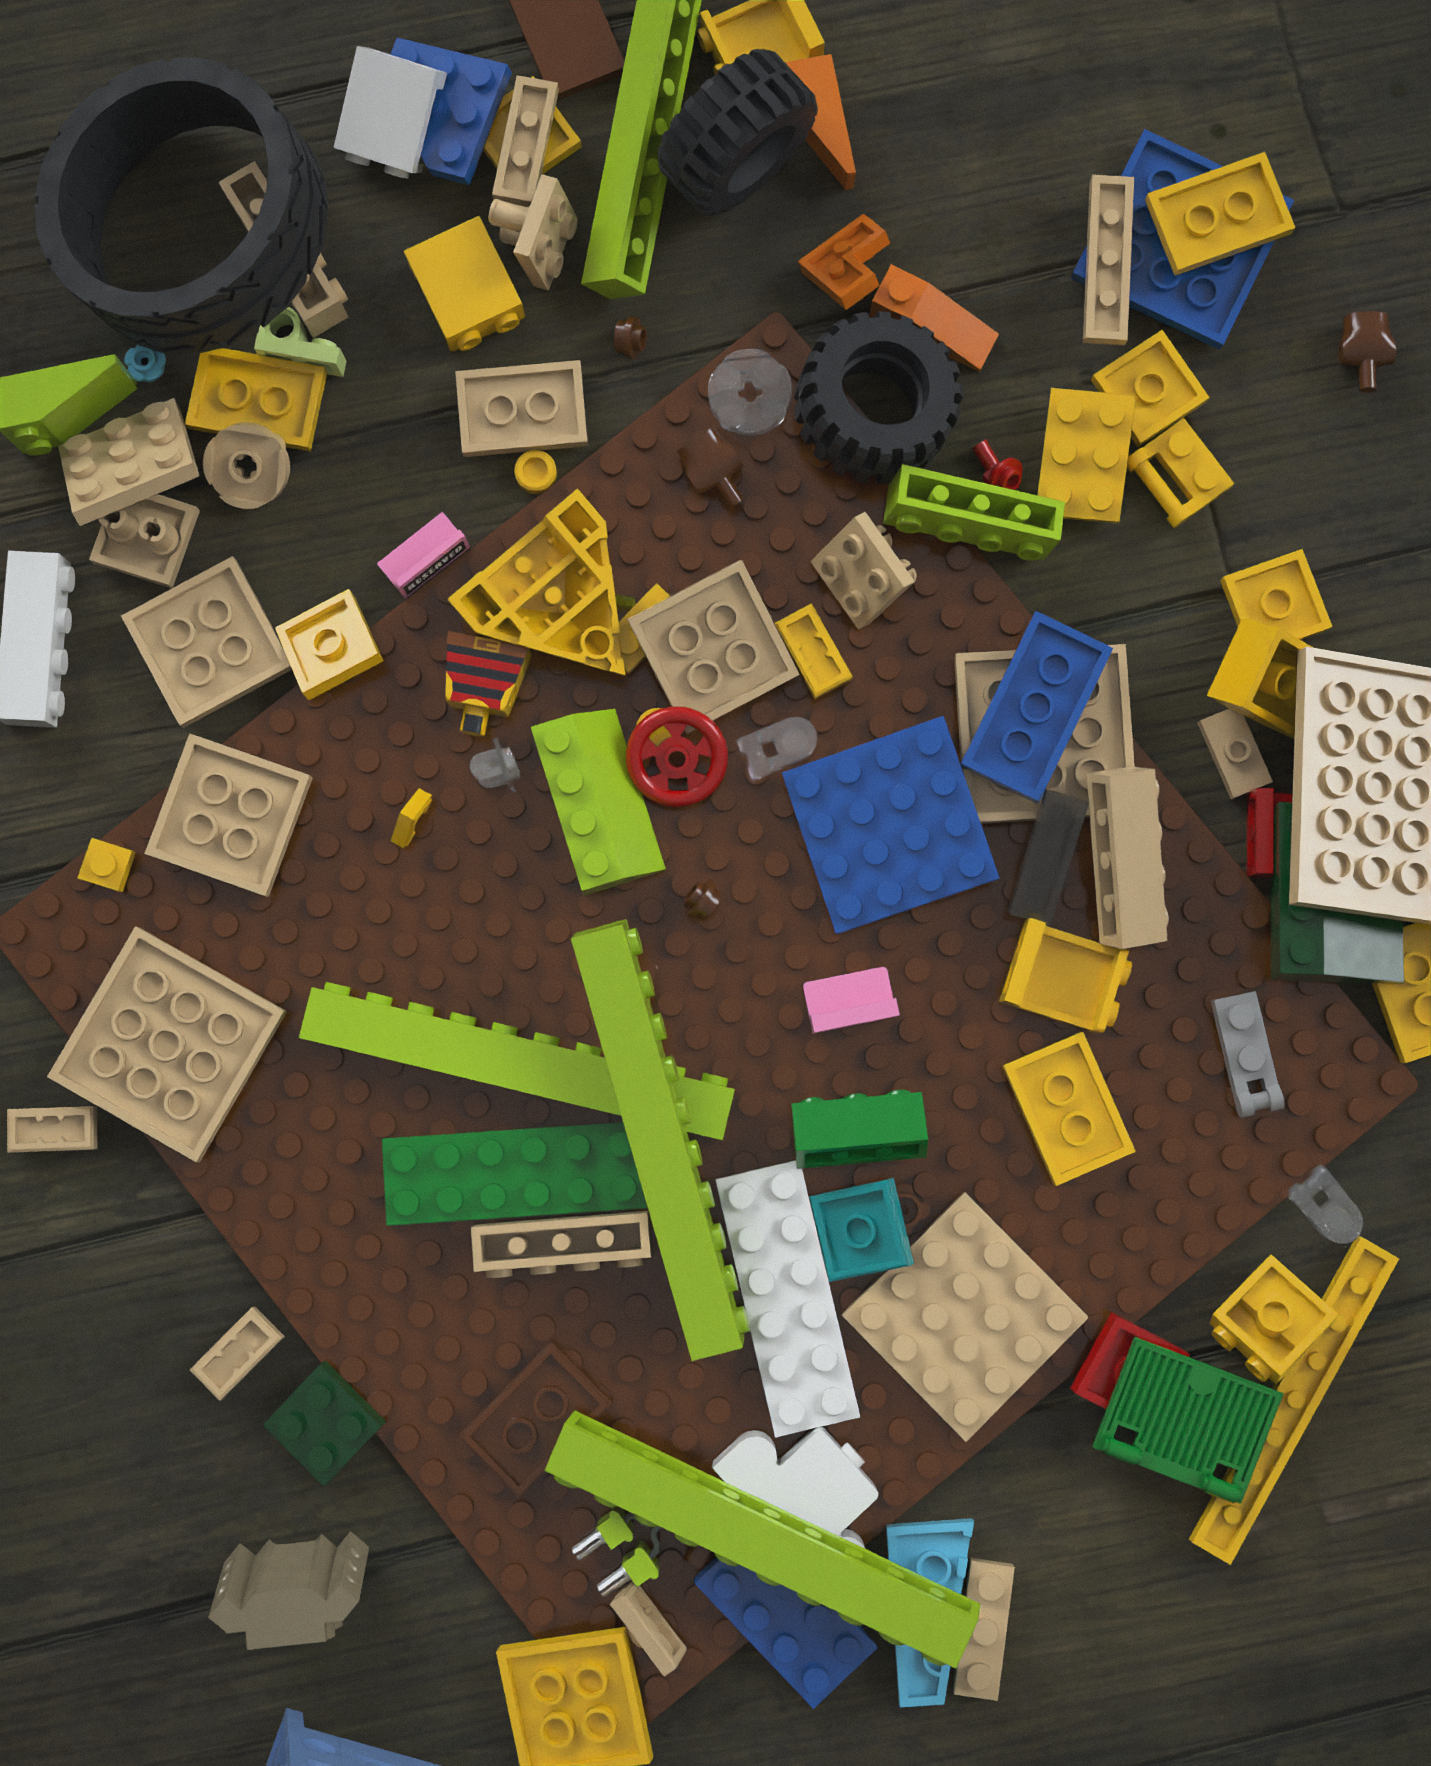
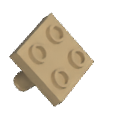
[488,175,577,291]
[89,494,200,588]
[810,512,917,630]

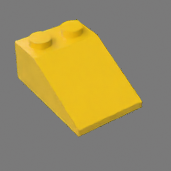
[1207,618,1313,740]

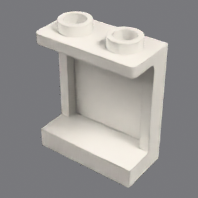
[334,46,447,179]

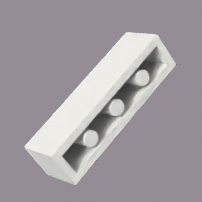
[0,551,75,728]

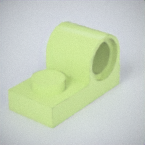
[254,307,346,377]

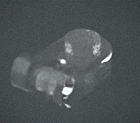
[736,717,817,780]
[1286,1164,1363,1244]

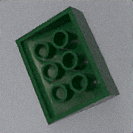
[1270,802,1404,984]

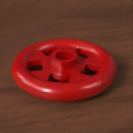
[626,706,728,807]

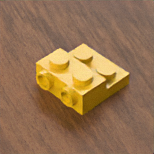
[1209,1255,1339,1384]

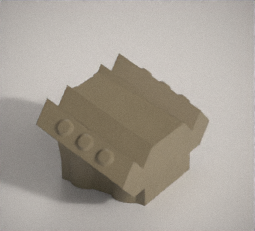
[208,1531,369,1650]

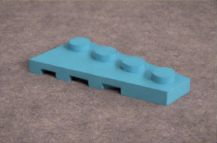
[886,1518,974,1708]

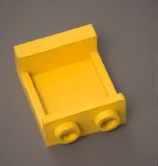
[696,0,825,75]
[404,216,525,352]
[999,918,1132,1034]

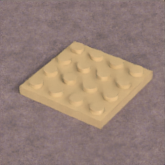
[954,644,1135,824]
[47,926,287,1162]
[841,1192,1089,1442]

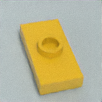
[774,603,853,699]

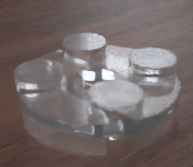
[708,349,792,436]

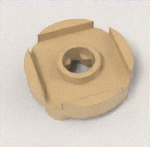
[203,422,290,509]

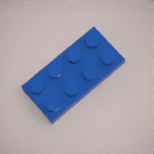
[960,611,1113,804]
[693,1557,878,1709]

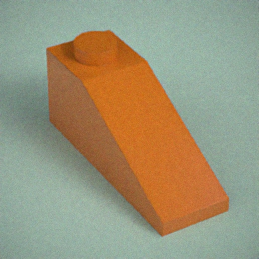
[786,54,856,190]
[869,264,999,372]

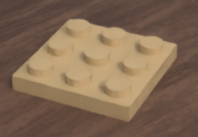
[58,398,199,526]
[121,556,292,728]
[627,560,800,734]
[144,733,313,897]

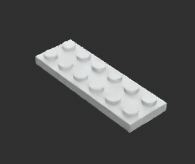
[715,1160,860,1438]

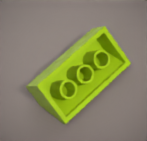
[531,709,666,896]

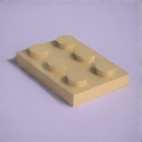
[455,360,588,457]

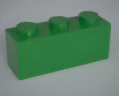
[791,1090,928,1169]

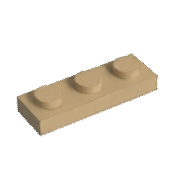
[492,75,559,207]
[952,1558,1015,1701]

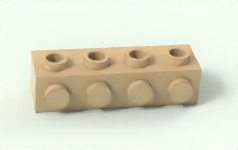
[219,161,348,338]
[1087,767,1169,949]
[471,1211,652,1278]

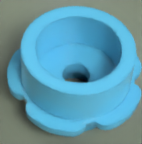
[124,345,166,382]

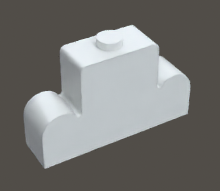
[712,1426,878,1549]

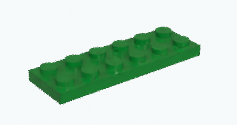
[382,1122,647,1226]

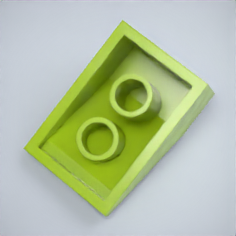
[0,354,138,456]

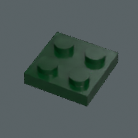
[263,1360,386,1487]

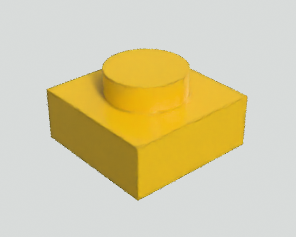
[78,838,136,892]

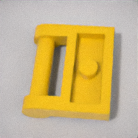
[1127,418,1234,529]

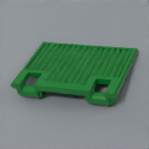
[1092,1336,1284,1504]

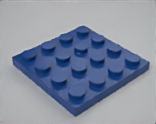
[1070,129,1294,350]
[782,716,1000,934]

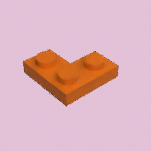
[797,213,890,310]

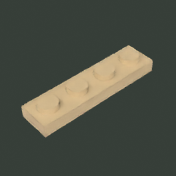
[1083,175,1134,345]

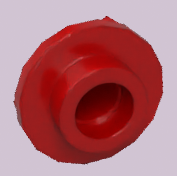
[972,439,1023,490]

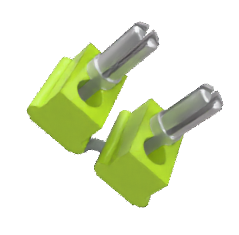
[572,1506,661,1597]

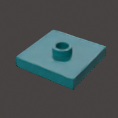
[809,1178,914,1282]

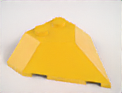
[447,488,625,676]

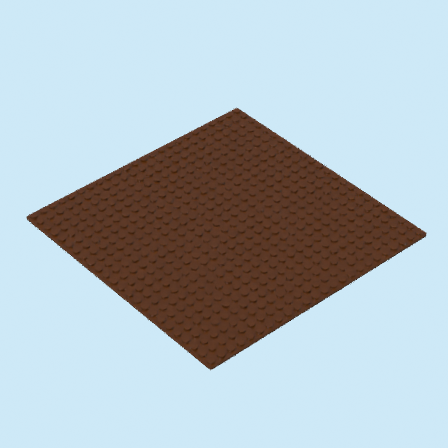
[0,312,1418,1725]

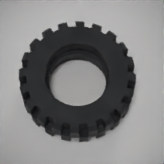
[657,49,818,216]
[794,311,963,484]

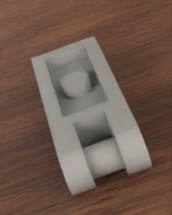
[1210,991,1285,1118]

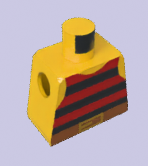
[446,631,532,737]

